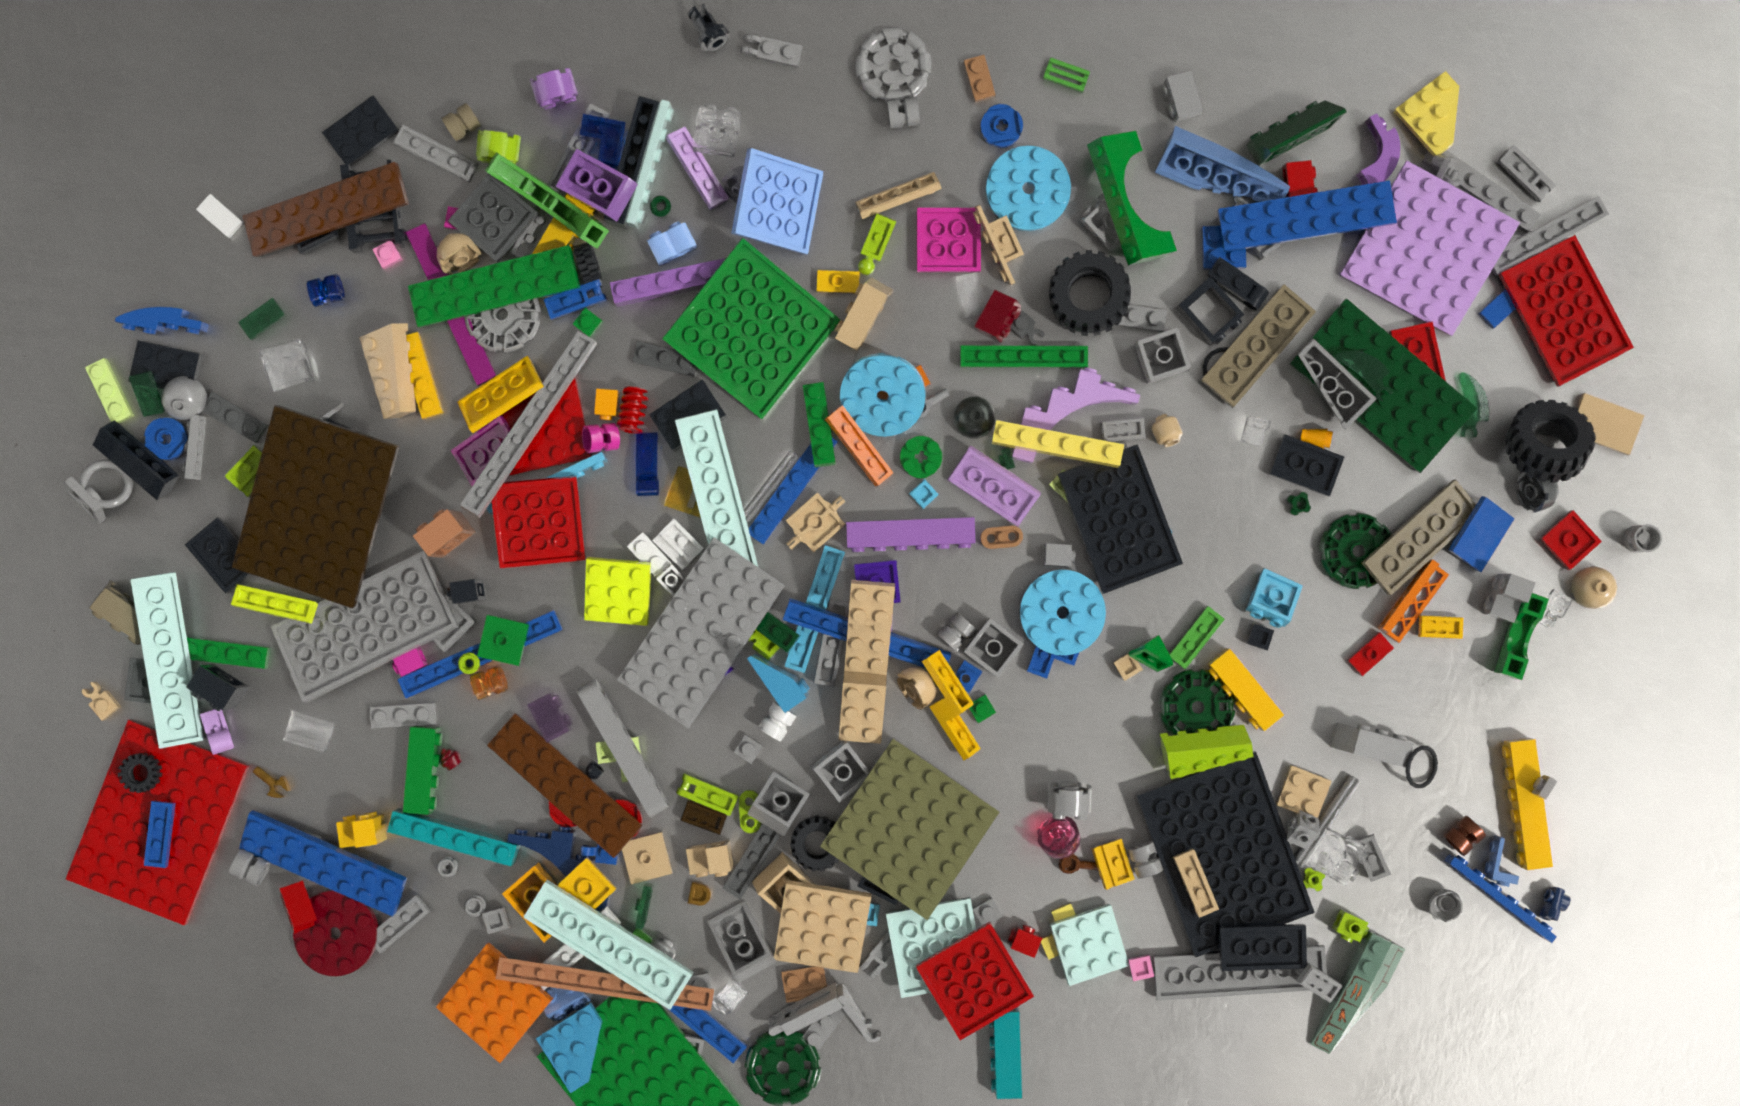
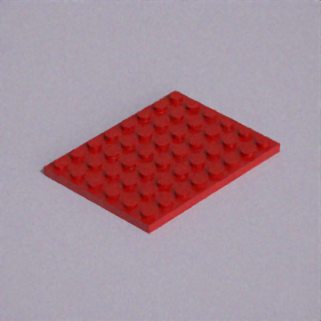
[65,719,250,926]

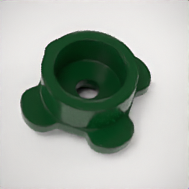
[1287,492,1311,516]

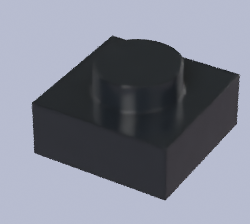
[1246,624,1274,651]

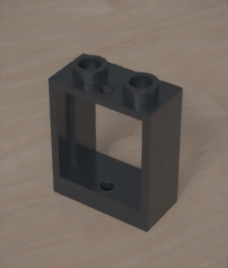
[1176,277,1245,345]

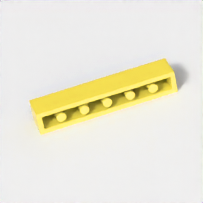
[991,420,1124,468]

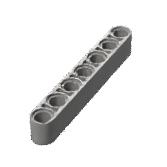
[577,679,670,818]

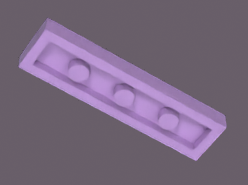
[666,127,729,210]

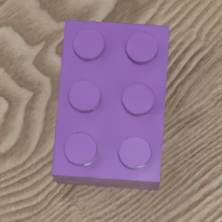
[555,149,638,222]

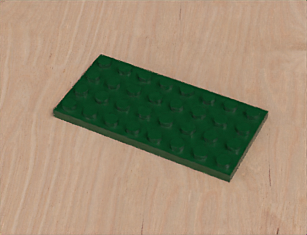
[1289,298,1477,473]

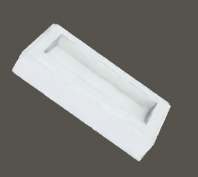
[196,194,244,238]

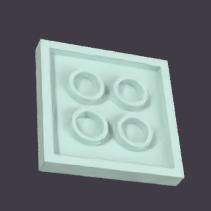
[1049,904,1129,986]

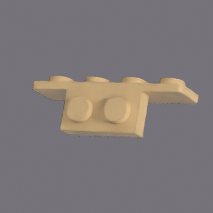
[973,205,1024,285]

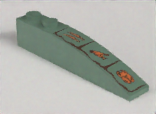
[1310,930,1405,1054]

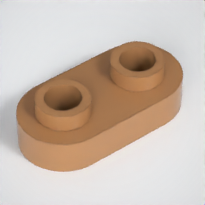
[980,526,1023,549]

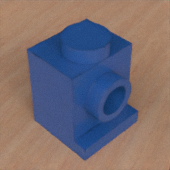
[955,660,983,693]

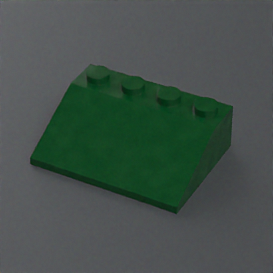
[1246,100,1347,166]

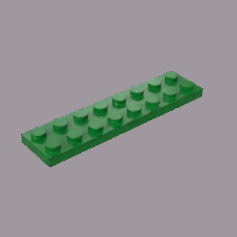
[408,245,580,328]

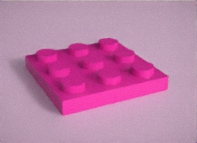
[917,208,981,273]

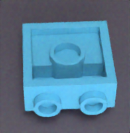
[1246,568,1303,628]

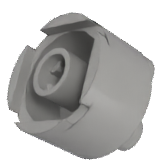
[1048,781,1092,820]

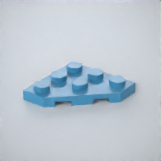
[536,1003,603,1093]

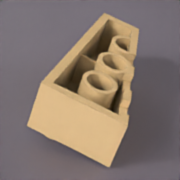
[359,323,416,419]

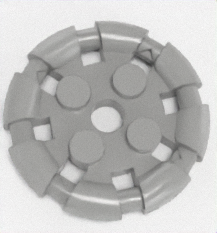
[855,27,932,103]
[464,299,541,353]

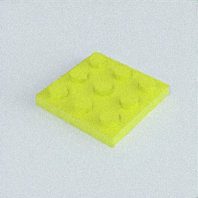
[584,557,651,626]

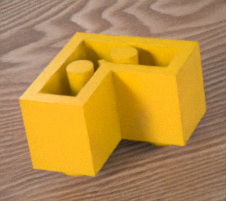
[336,811,387,848]

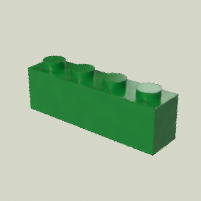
[403,726,443,815]

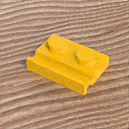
[1091,838,1135,890]

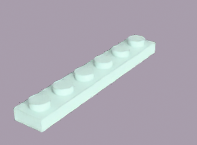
[626,100,674,228]

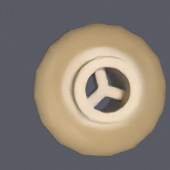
[1151,414,1183,447]

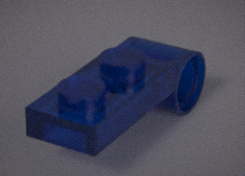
[636,432,659,496]

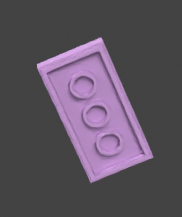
[947,445,1041,527]

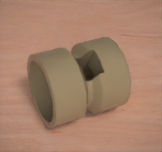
[441,102,482,142]

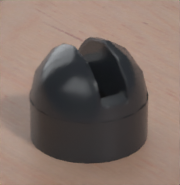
[586,761,604,779]

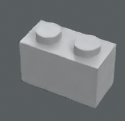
[1162,70,1203,122]

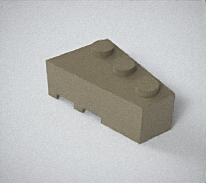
[89,580,141,645]

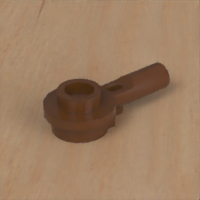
[1058,852,1098,874]

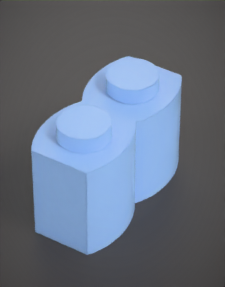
[647,221,697,266]

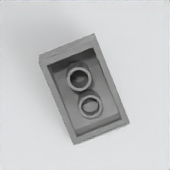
[707,901,777,983]

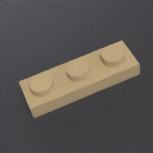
[1173,848,1219,918]

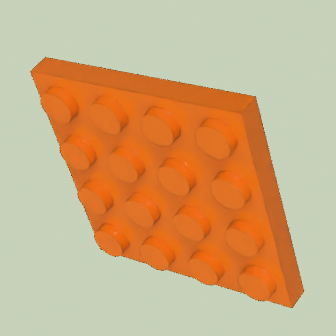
[436,943,554,1063]

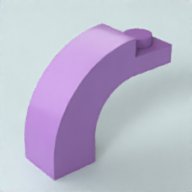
[1356,113,1400,185]

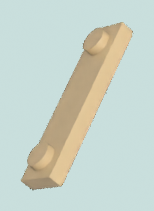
[855,172,942,219]

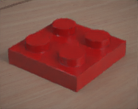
[1539,510,1602,570]

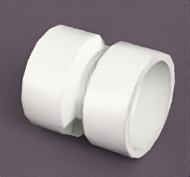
[758,702,797,741]

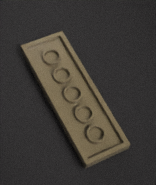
[1200,284,1316,408]
[1361,480,1476,595]

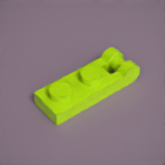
[676,773,739,816]

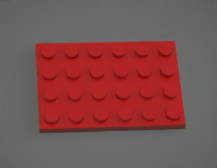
[1498,235,1634,387]

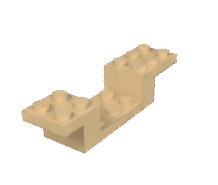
[839,580,895,744]

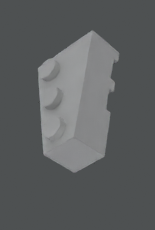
[1331,723,1414,768]

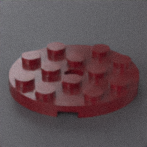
[293,890,378,977]

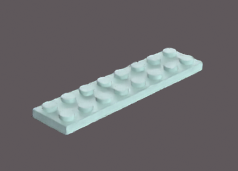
[675,409,759,567]
[130,572,204,749]
[523,880,694,1010]

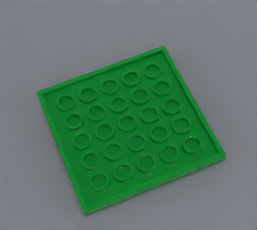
[661,238,841,419]

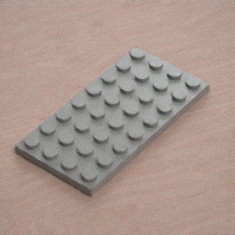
[617,538,785,728]
[270,550,459,703]

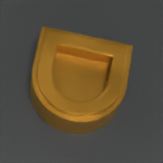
[687,881,711,906]

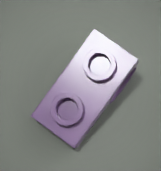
[200,709,234,755]

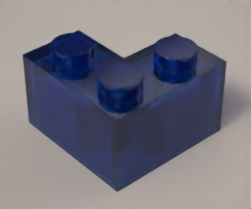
[578,114,626,167]

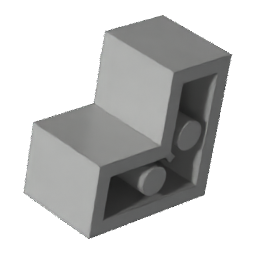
[1483,574,1536,623]

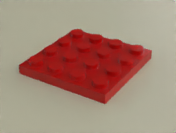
[500,376,592,476]
[492,475,586,568]
[916,921,1034,1041]

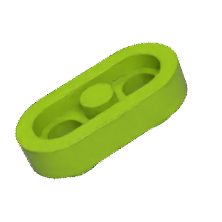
[739,790,762,833]

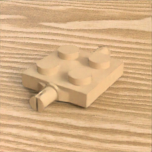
[786,492,846,552]

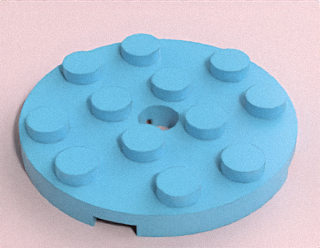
[986,146,1071,231]
[840,353,926,437]
[1020,570,1106,655]

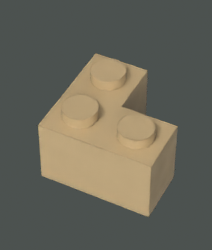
[686,840,734,877]

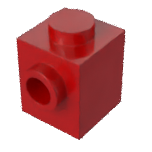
[1008,924,1043,958]

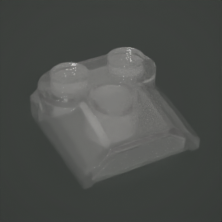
[259,339,315,392]

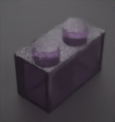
[527,692,573,743]

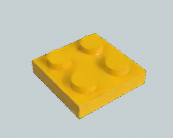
[557,857,617,909]

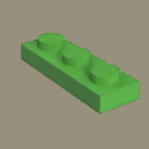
[1169,606,1225,669]

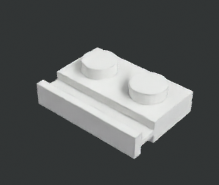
[652,519,705,570]

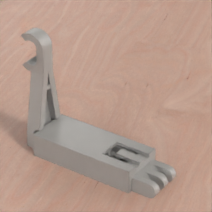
[769,982,881,1042]

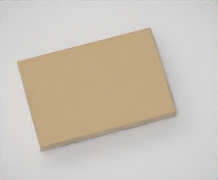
[1577,393,1645,455]

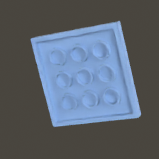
[731,148,824,255]

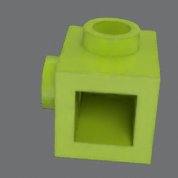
[1332,909,1369,943]

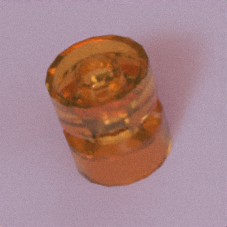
[470,665,508,700]

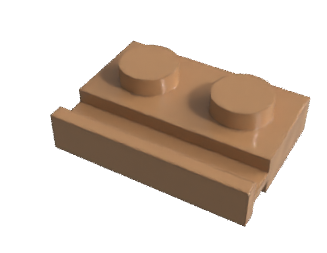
[781,966,827,1003]

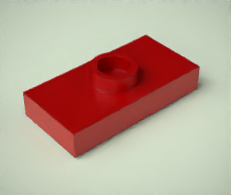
[1347,632,1394,676]

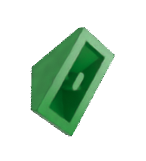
[1129,635,1173,672]

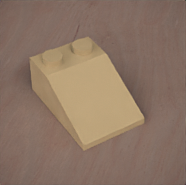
[752,852,815,913]

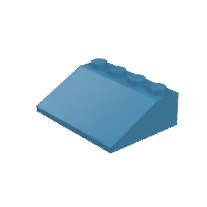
[747,654,810,713]

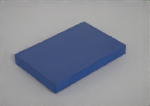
[1449,496,1515,573]

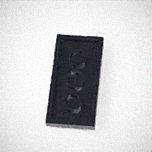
[1219,924,1307,971]

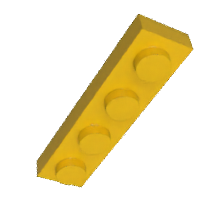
[406,332,444,420]

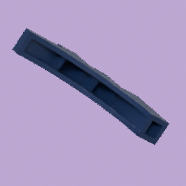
[507,826,611,913]

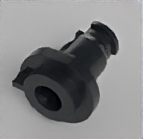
[688,3,730,51]

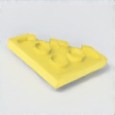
[1394,71,1459,157]

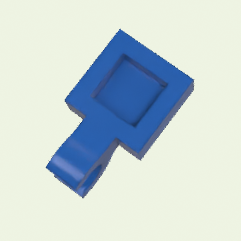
[580,844,618,865]

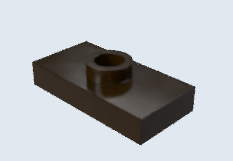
[680,800,728,835]

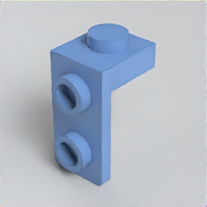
[1485,835,1519,887]

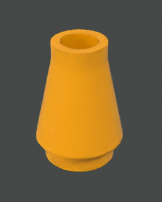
[1300,428,1333,449]

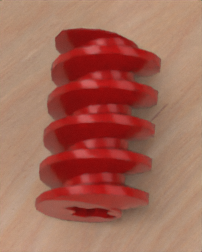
[616,386,649,434]

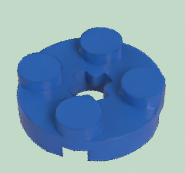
[980,104,1023,148]
[144,418,189,460]

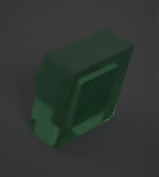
[998,447,1015,471]

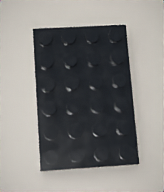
[1057,444,1183,594]

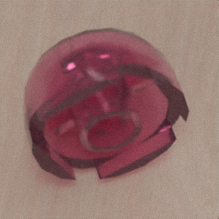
[1037,816,1081,859]

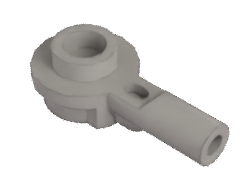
[919,388,950,418]

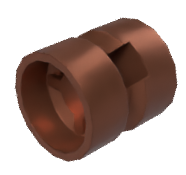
[1444,816,1486,856]

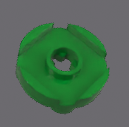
[900,436,942,479]

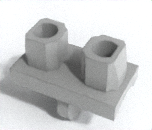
[1431,155,1461,186]

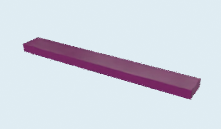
[406,223,497,386]

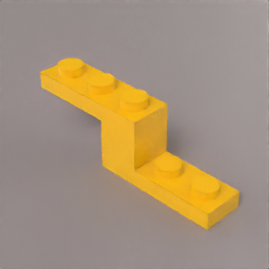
[922,650,981,761]

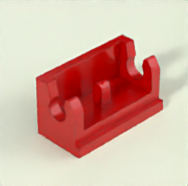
[279,880,317,934]

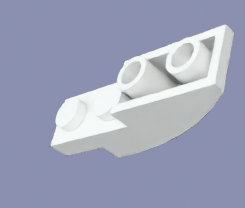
[627,531,686,597]

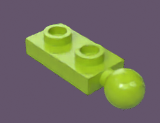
[858,213,896,275]

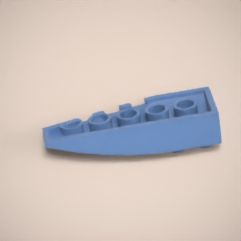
[1155,126,1290,202]

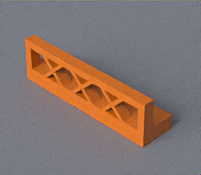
[1378,559,1449,643]

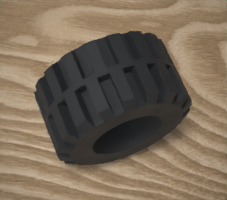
[790,815,839,872]

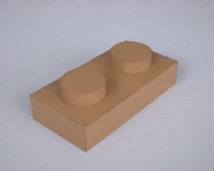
[964,55,996,103]

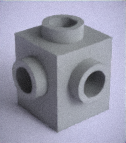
[1287,810,1321,849]

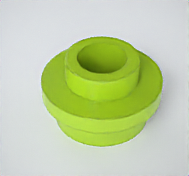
[458,653,480,674]

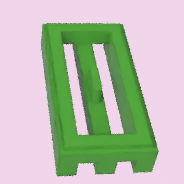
[1043,57,1090,93]

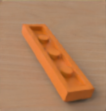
[825,405,893,487]

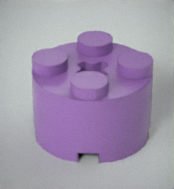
[530,68,578,110]

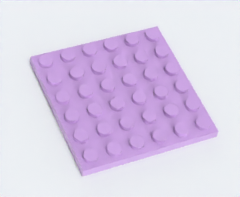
[1340,161,1520,336]

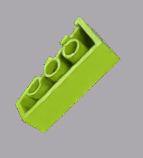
[1160,725,1253,779]

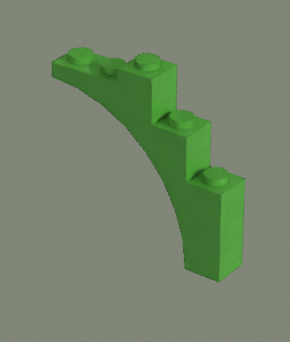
[485,152,609,249]

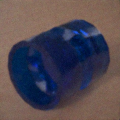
[307,273,345,307]

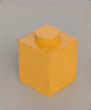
[594,389,620,421]

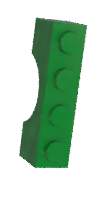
[1494,593,1549,680]

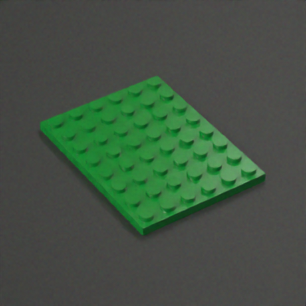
[537,996,743,1106]

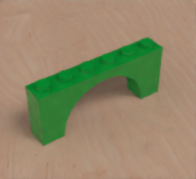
[1087,131,1177,266]

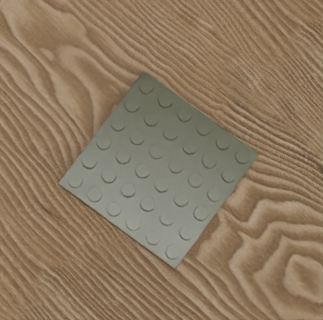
[820,739,999,920]

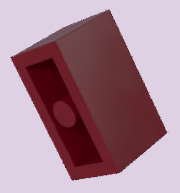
[974,290,1021,343]

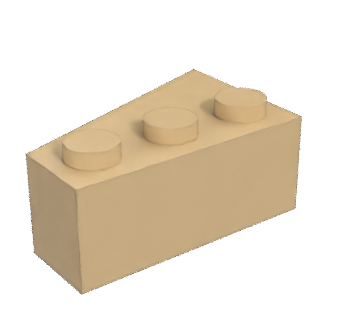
[835,277,893,351]

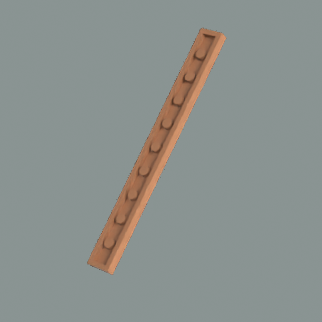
[496,957,714,1011]

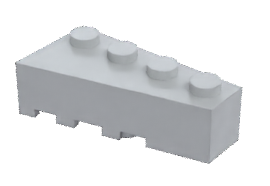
[1297,338,1377,430]

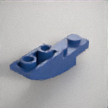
[115,307,209,335]

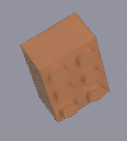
[413,509,476,558]

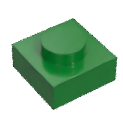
[573,308,603,338]
[969,694,996,723]

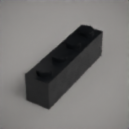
[93,420,179,500]

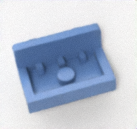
[544,987,591,1021]

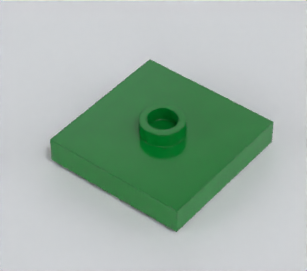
[477,615,530,666]

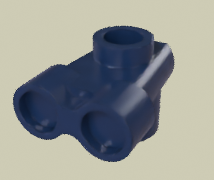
[1539,887,1571,921]

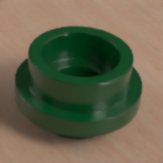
[650,196,671,217]

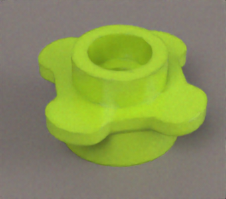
[1303,868,1325,891]

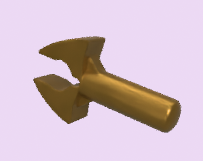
[253,766,290,798]

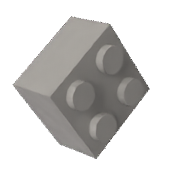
[1134,328,1191,384]
[963,618,1024,678]
[810,741,870,803]
[748,772,810,837]

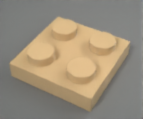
[1276,765,1332,818]

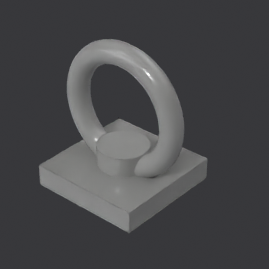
[65,460,133,524]

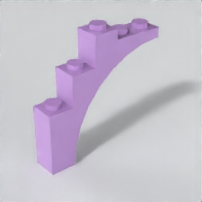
[1011,368,1140,463]

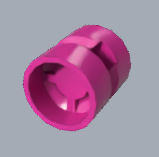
[582,423,620,453]

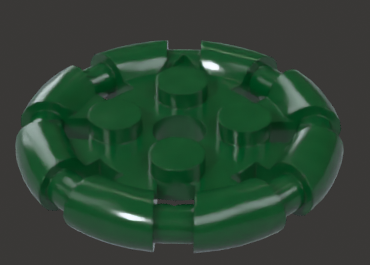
[1319,513,1392,589]
[1159,669,1236,735]
[744,1031,822,1106]

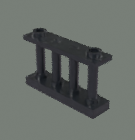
[340,159,407,253]

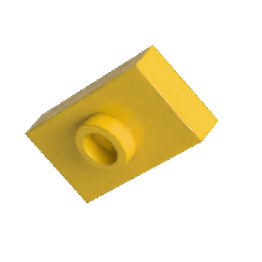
[817,270,860,294]
[1418,616,1464,639]

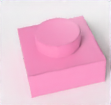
[372,240,403,269]
[1128,954,1154,981]

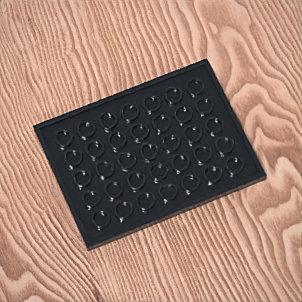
[1135,751,1315,958]

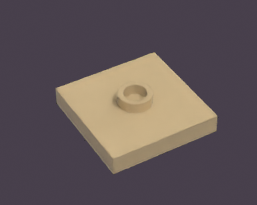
[622,832,673,884]

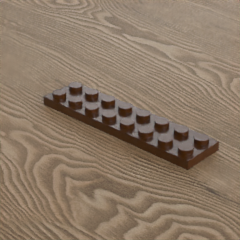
[242,162,409,257]
[487,713,643,858]

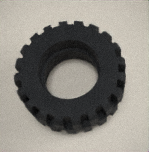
[1049,250,1131,336]
[1505,400,1596,483]

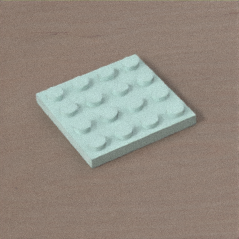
[886,897,976,998]

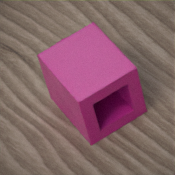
[392,647,429,677]

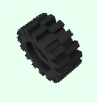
[573,242,602,283]
[118,753,163,793]

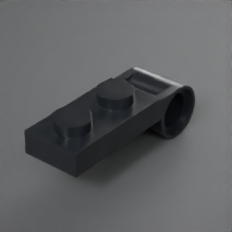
[1206,257,1269,311]

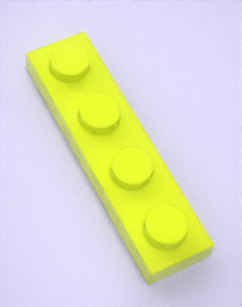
[231,584,318,624]

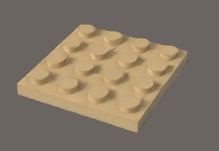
[774,880,872,973]

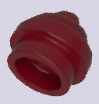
[440,748,462,771]

